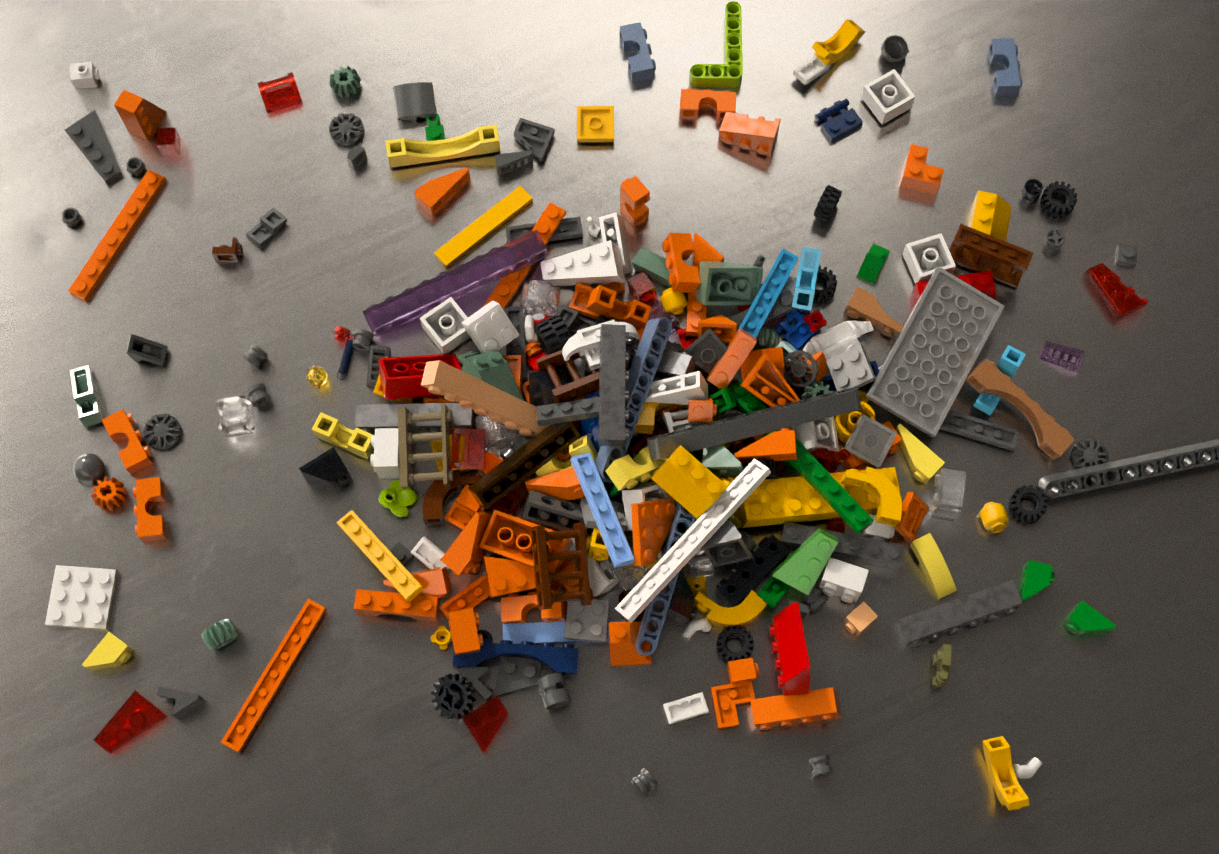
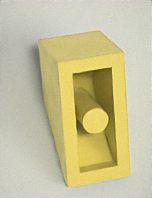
[82,632,133,671]

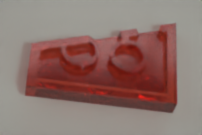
[1084,263,1149,319]
[94,690,168,754]

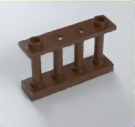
[949,224,1033,288]
[537,349,629,403]
[530,522,593,610]

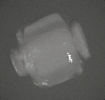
[689,549,716,576]

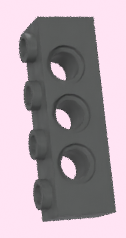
[522,490,594,537]

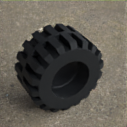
[535,315,576,368]

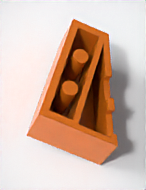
[483,556,552,598]

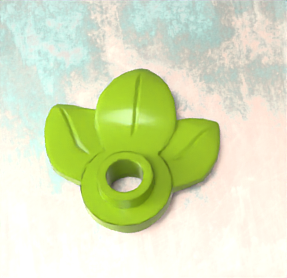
[379,479,419,517]

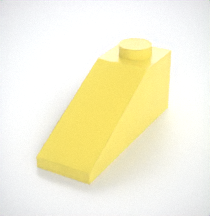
[896,424,945,485]

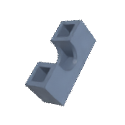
[619,22,656,82]
[988,38,1023,96]

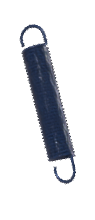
[337,334,355,380]

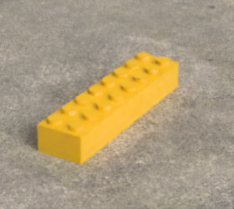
[739,467,903,528]

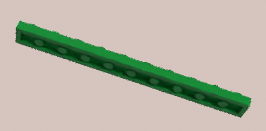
[728,380,874,534]

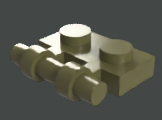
[932,644,952,688]

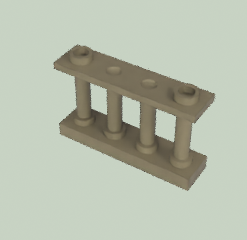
[398,404,454,490]

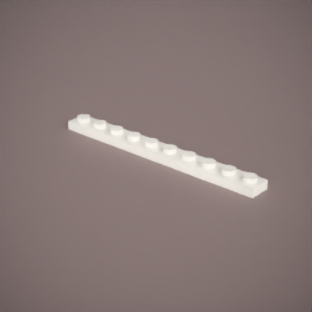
[615,458,771,623]

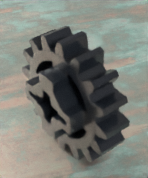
[431,673,476,719]

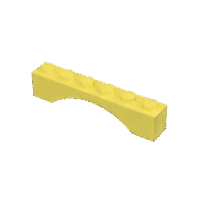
[385,124,501,168]

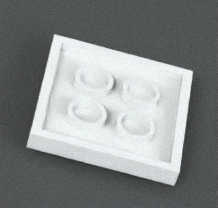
[45,565,118,631]

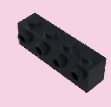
[716,534,790,607]

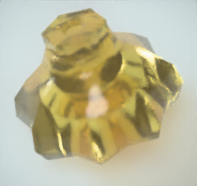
[305,365,328,389]

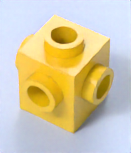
[586,528,609,561]

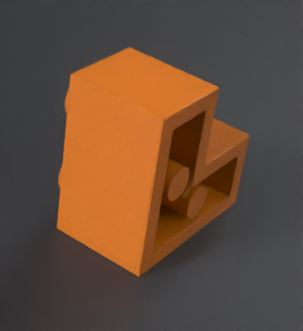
[900,144,944,195]
[448,608,483,656]

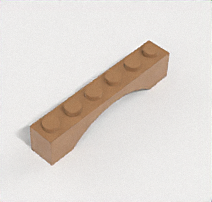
[845,286,904,339]
[966,359,1075,460]

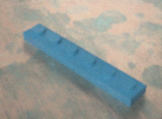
[736,248,799,337]

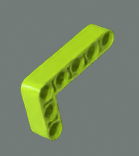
[689,1,743,88]

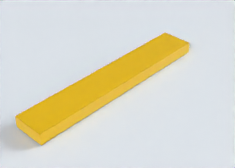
[434,185,533,268]
[336,510,424,603]

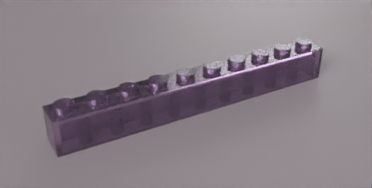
[363,230,549,337]

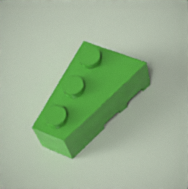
[772,528,838,595]

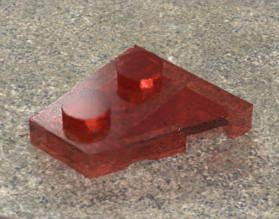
[462,695,508,752]

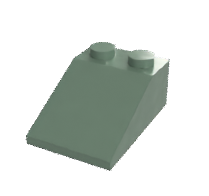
[696,261,763,305]
[461,350,522,400]

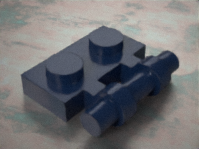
[815,99,863,142]

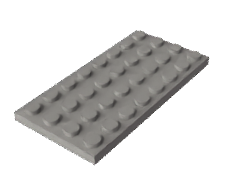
[866,266,1005,437]

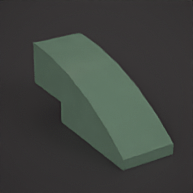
[632,248,672,288]
[70,365,103,428]

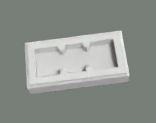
[793,56,831,85]
[411,536,450,571]
[663,692,709,725]

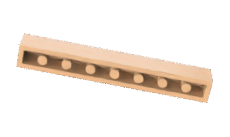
[421,360,551,438]

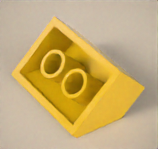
[969,190,1012,242]
[651,445,728,519]

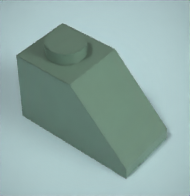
[702,445,744,477]

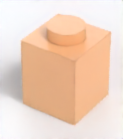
[843,601,878,637]

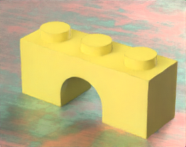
[312,412,374,460]
[536,435,598,477]
[605,447,667,491]

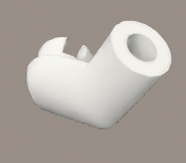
[524,315,538,343]
[681,618,712,640]
[1013,757,1043,779]

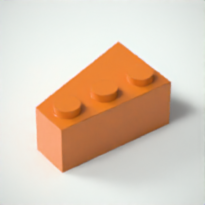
[114,90,166,141]
[718,112,781,156]
[740,353,800,407]

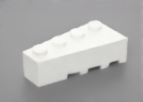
[540,240,626,286]

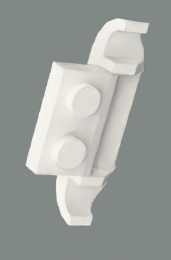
[562,320,640,370]
[803,320,874,372]

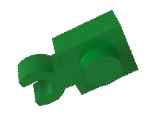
[425,114,445,141]

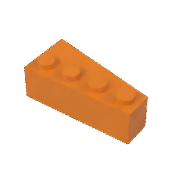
[751,687,842,730]

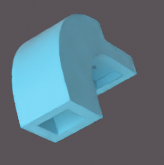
[792,246,822,311]
[974,345,1026,416]

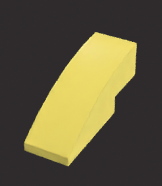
[910,533,957,600]

